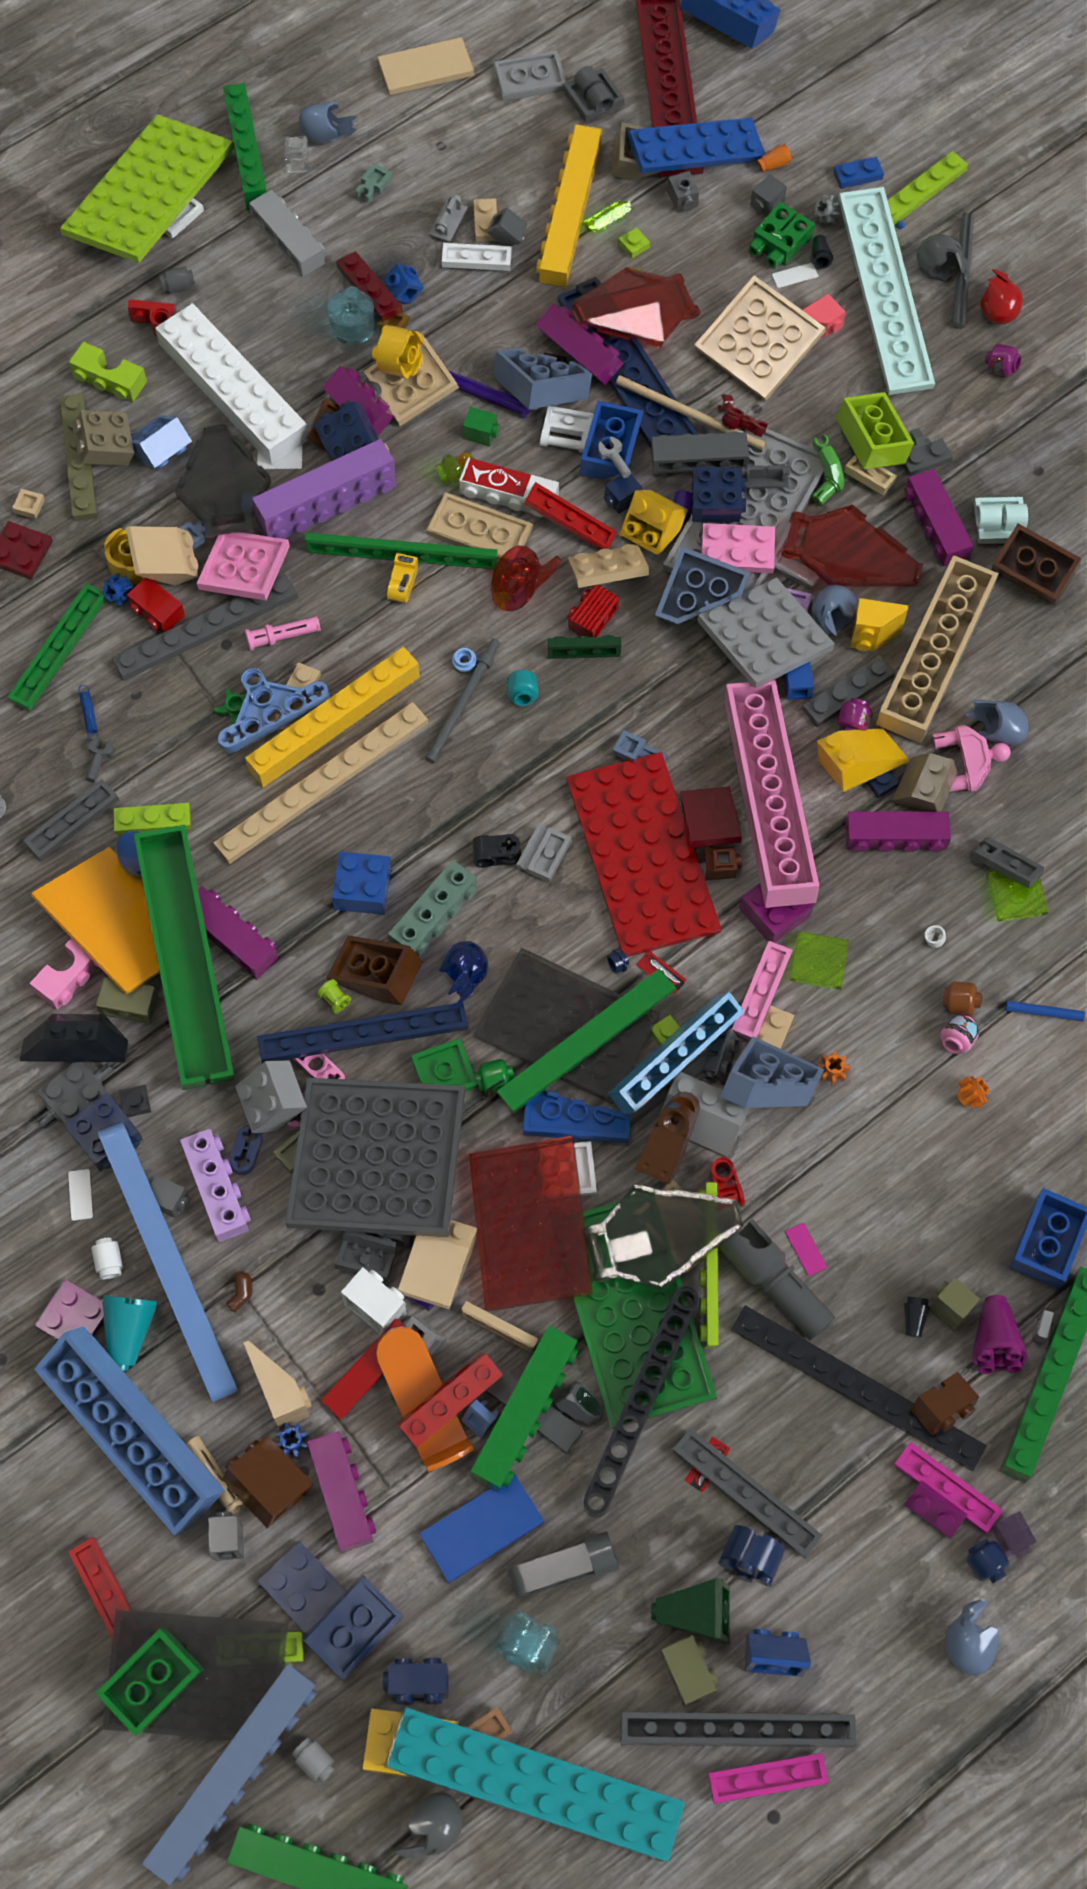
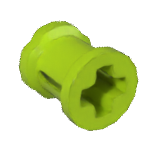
[317,979,352,1014]

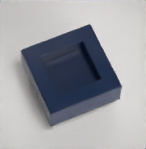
[866,770,900,798]

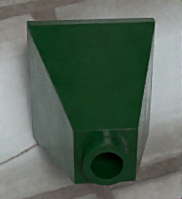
[651,1578,730,1645]

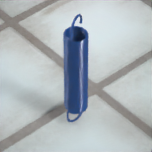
[78,685,99,740]

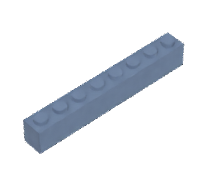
[142,1662,317,1886]

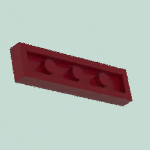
[336,251,403,322]

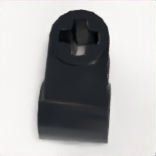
[472,834,521,868]

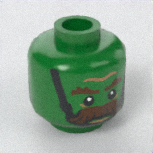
[476,1059,515,1096]

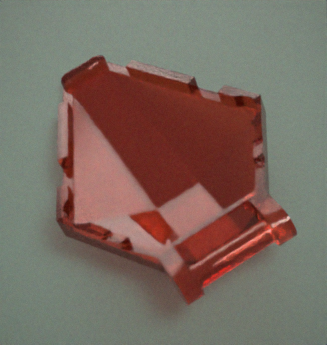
[572,267,701,348]
[781,504,923,587]

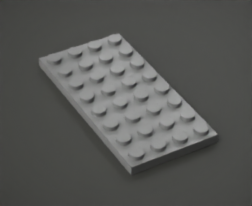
[663,429,824,593]

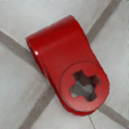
[709,1157,745,1212]

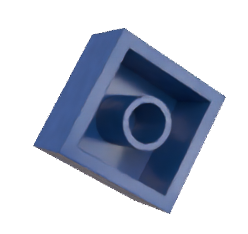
[332,851,391,915]

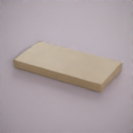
[378,37,474,95]
[426,492,533,566]

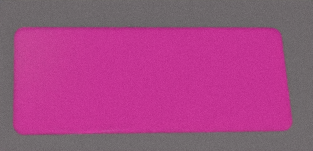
[785,1223,827,1276]

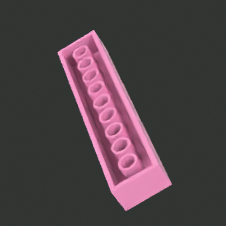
[724,680,819,908]

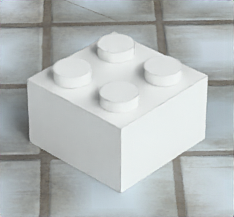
[341,1267,407,1335]

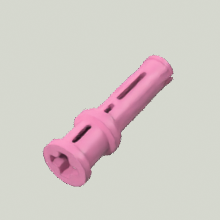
[245,616,321,651]

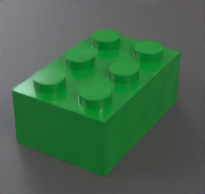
[95,1627,204,1737]

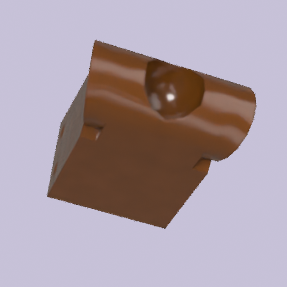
[635,1091,700,1184]

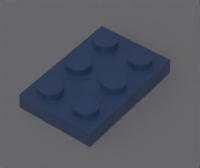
[258,1541,346,1634]
[302,1575,403,1680]

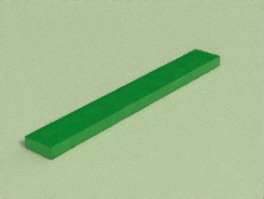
[305,532,498,569]
[497,969,676,1113]

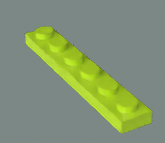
[887,151,969,226]
[698,1182,719,1349]

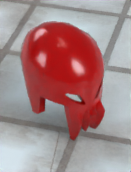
[980,269,1023,325]

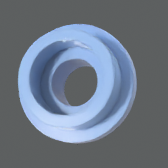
[452,648,477,672]

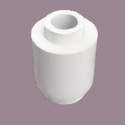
[91,1238,123,1280]

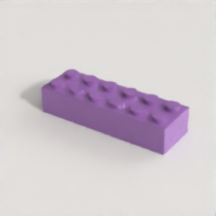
[252,439,396,539]

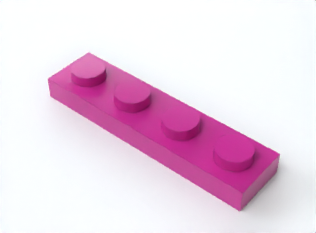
[893,1442,1003,1535]
[708,1753,829,1804]

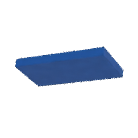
[420,1474,544,1583]

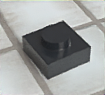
[119,1085,151,1117]

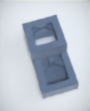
[612,730,668,762]

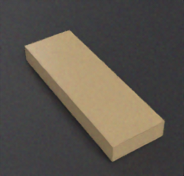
[462,1301,539,1353]

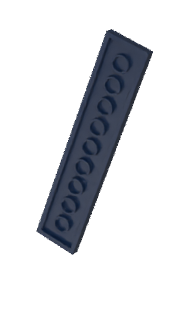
[558,279,698,475]

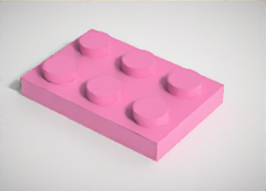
[702,523,775,573]

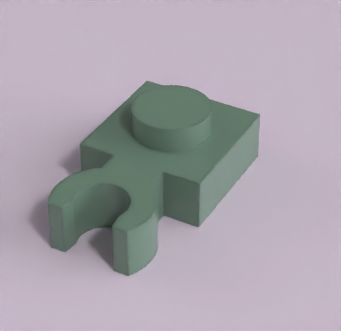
[356,163,393,203]

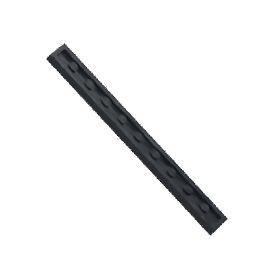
[731,1305,987,1471]

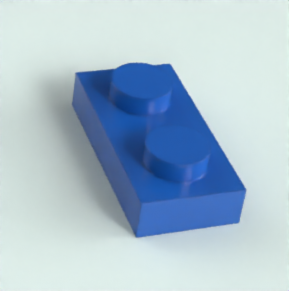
[834,156,884,189]

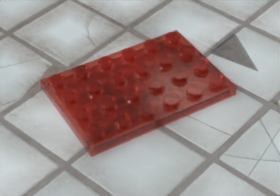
[469,1136,593,1312]

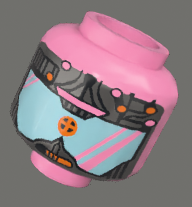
[940,1015,979,1054]

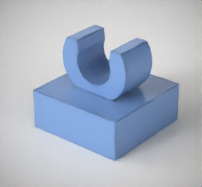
[461,1399,498,1439]

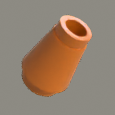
[757,144,792,173]

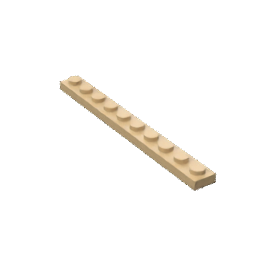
[213,702,428,865]

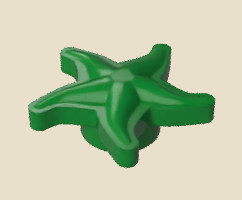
[214,688,247,726]

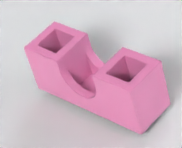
[30,938,99,1010]

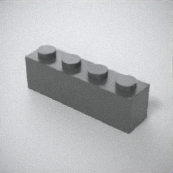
[651,431,749,474]

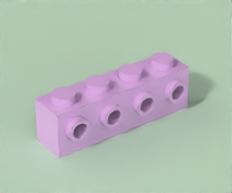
[180,1128,251,1243]

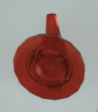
[491,545,561,612]

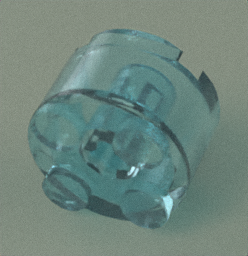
[327,286,375,344]
[494,1611,561,1676]

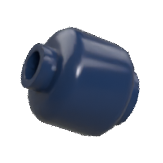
[967,1539,1009,1584]

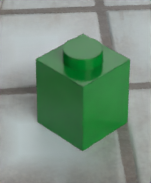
[463,407,500,446]

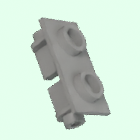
[429,194,467,242]

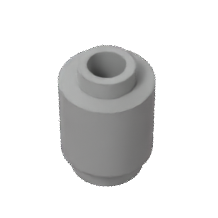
[292,1737,335,1783]

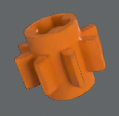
[818,1051,851,1086]
[956,1076,990,1109]

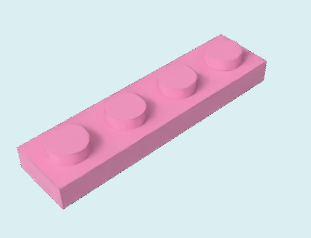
[732,941,793,1040]

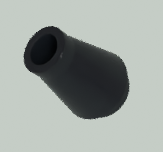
[811,235,833,269]
[904,1296,931,1338]

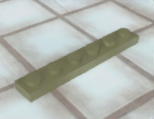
[60,394,98,521]

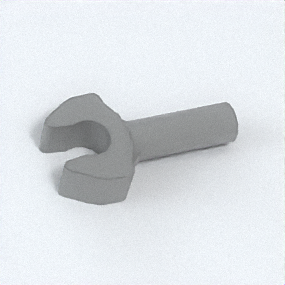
[598,437,631,478]

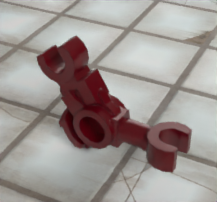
[718,394,768,437]

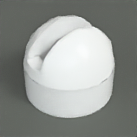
[925,925,946,948]

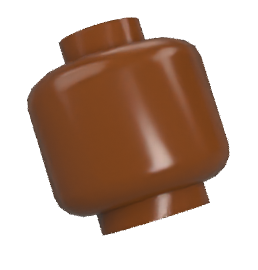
[943,981,982,1016]

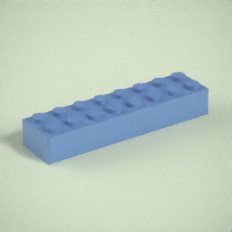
[34,1326,225,1536]

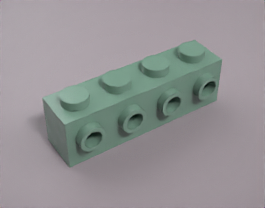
[388,860,478,956]

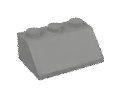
[660,1072,750,1158]

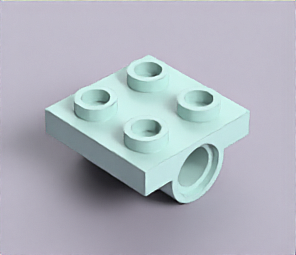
[974,497,1028,544]

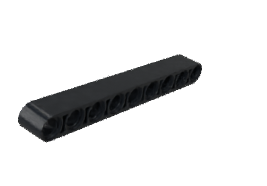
[583,1286,699,1518]

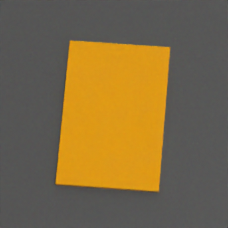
[31,847,160,995]

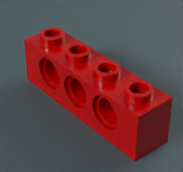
[396,1352,503,1448]

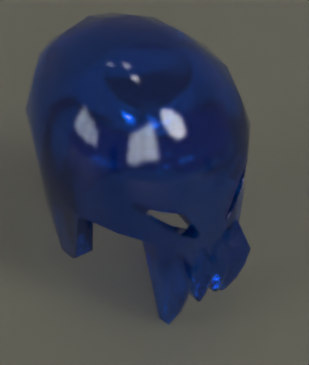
[439,941,489,1004]

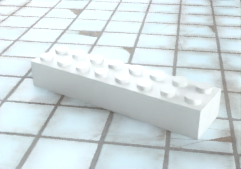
[155,303,308,465]

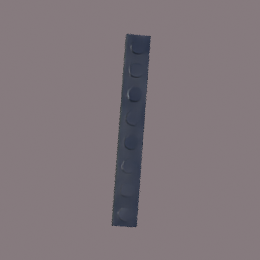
[257,1002,468,1064]

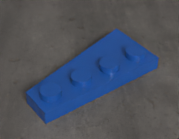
[523,1090,630,1143]

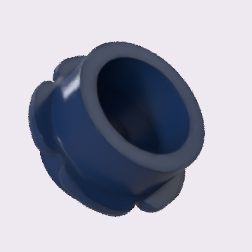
[607,949,629,974]

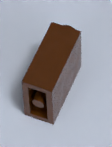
[222,1436,313,1528]

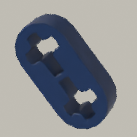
[230,1124,263,1175]

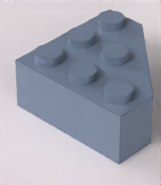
[493,348,592,410]
[655,546,750,626]
[720,1036,825,1108]

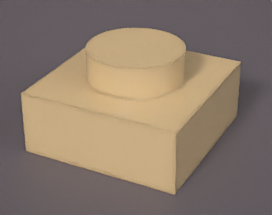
[12,489,45,519]

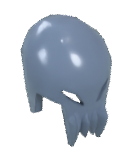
[299,102,357,144]
[812,584,857,636]
[966,699,1029,746]
[945,1600,999,1676]

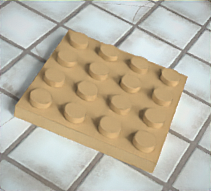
[694,275,826,401]

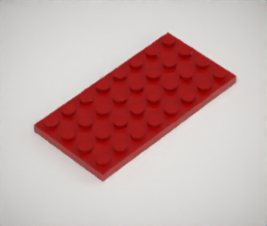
[566,752,722,957]

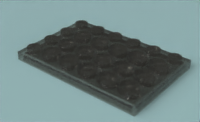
[473,947,660,1104]
[103,1609,289,1740]

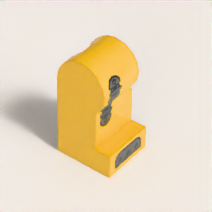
[387,553,419,603]

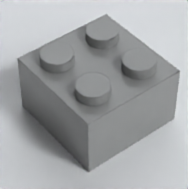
[235,1060,307,1133]

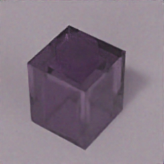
[991,1511,1037,1559]

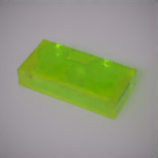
[583,201,633,233]

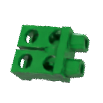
[749,202,815,269]

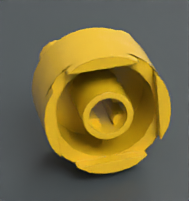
[372,325,424,379]
[104,528,145,586]

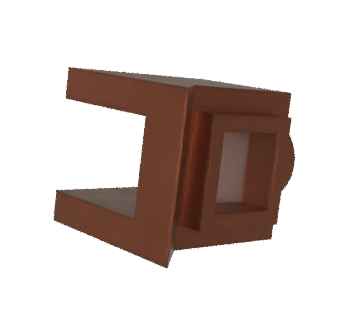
[703,846,741,880]

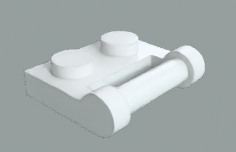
[540,406,594,453]

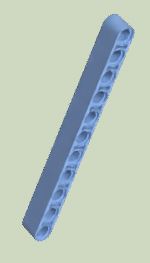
[97,1121,238,1403]

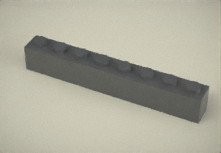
[621,1712,856,1748]

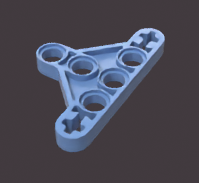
[218,668,330,753]

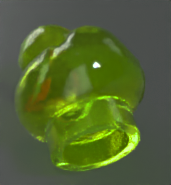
[435,452,474,483]

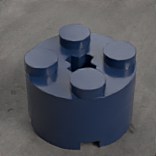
[718,1525,785,1587]

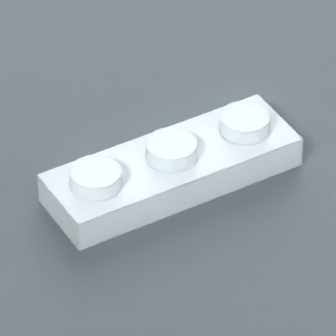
[442,243,512,271]

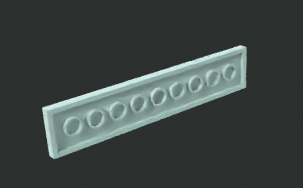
[838,187,935,395]

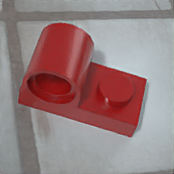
[127,299,177,338]

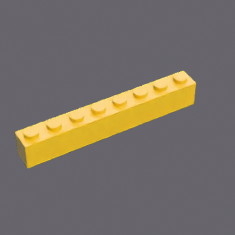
[536,125,602,287]
[245,646,420,788]

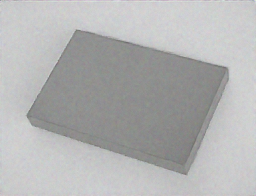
[493,51,567,101]

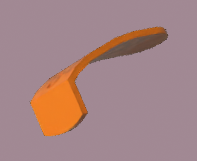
[376,1326,474,1472]

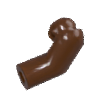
[226,1271,253,1313]

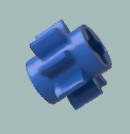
[103,573,133,606]
[275,1423,309,1458]

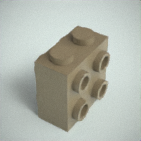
[73,410,134,466]

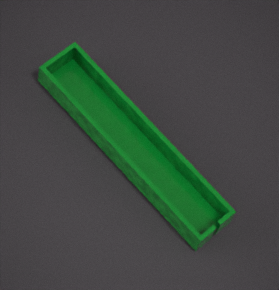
[134,825,234,1090]

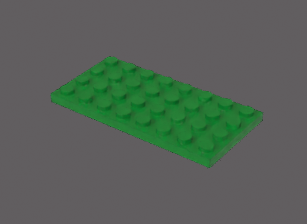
[551,1192,717,1430]

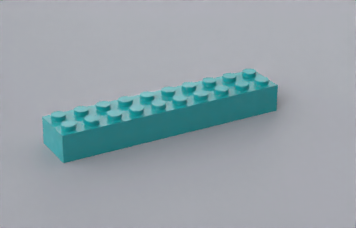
[384,1707,685,1862]

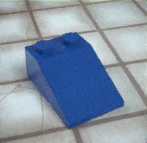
[744,1629,811,1677]

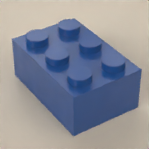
[1009,1188,1087,1289]

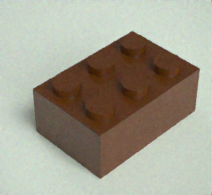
[992,523,1082,606]

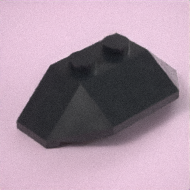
[20,1014,129,1062]

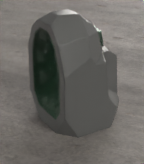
[554,1380,603,1425]

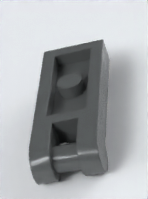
[970,837,1044,889]

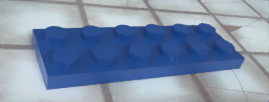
[627,118,765,174]

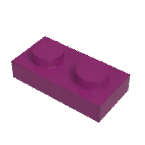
[904,1480,968,1539]

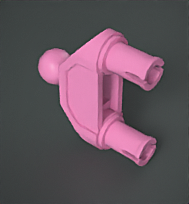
[932,725,1011,792]

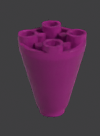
[972,1295,1028,1374]

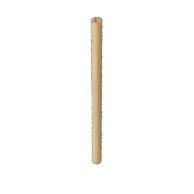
[616,375,767,451]

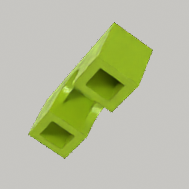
[69,341,147,402]

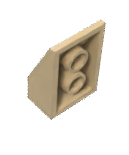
[126,526,199,586]
[398,1220,477,1309]
[244,1341,312,1430]

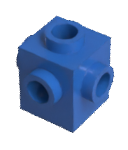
[383,264,424,304]

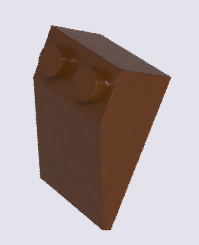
[326,935,423,1006]

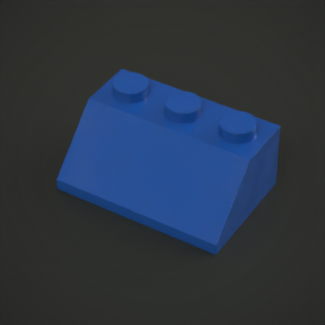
[580,401,644,480]

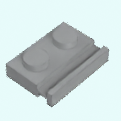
[517,823,572,883]

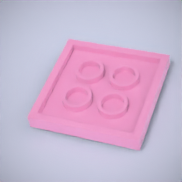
[197,529,290,600]

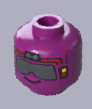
[985,344,1022,377]
[837,698,873,731]

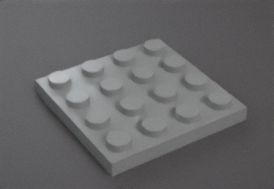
[697,578,835,689]

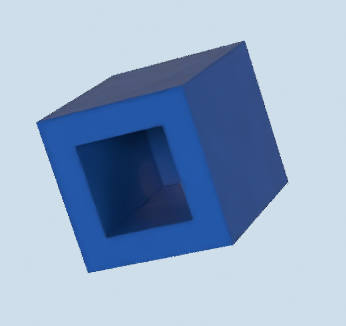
[783,662,814,700]

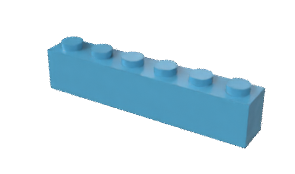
[607,992,745,1114]

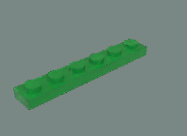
[7,583,107,712]

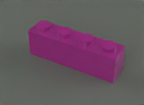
[535,303,624,385]
[904,468,974,567]
[845,811,951,852]
[198,886,278,980]
[307,1431,377,1553]

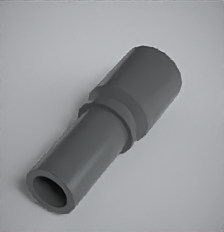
[719,1218,835,1341]

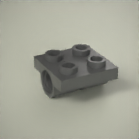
[564,66,625,122]

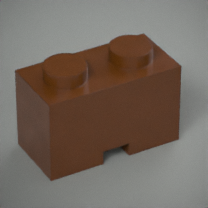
[910,1372,979,1435]

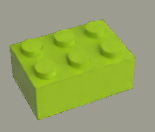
[836,392,914,470]

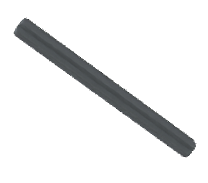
[952,212,974,329]

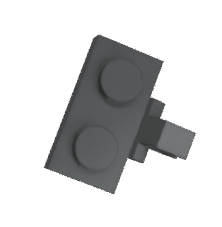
[902,428,953,477]

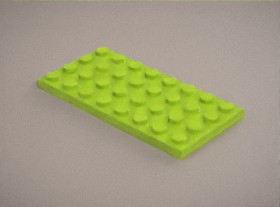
[60,114,234,263]

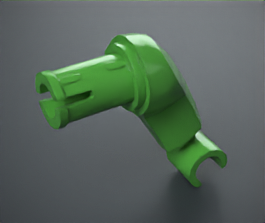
[811,434,845,506]

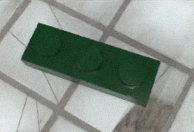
[547,635,621,659]

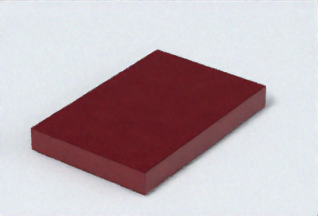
[680,786,742,848]

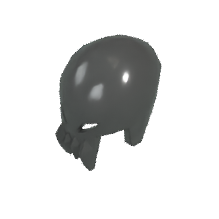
[916,234,968,282]
[396,1792,463,1860]

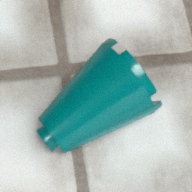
[102,1295,157,1371]

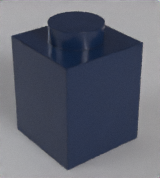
[604,474,642,514]

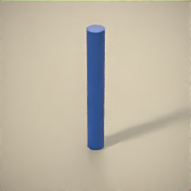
[1005,1001,1085,1021]

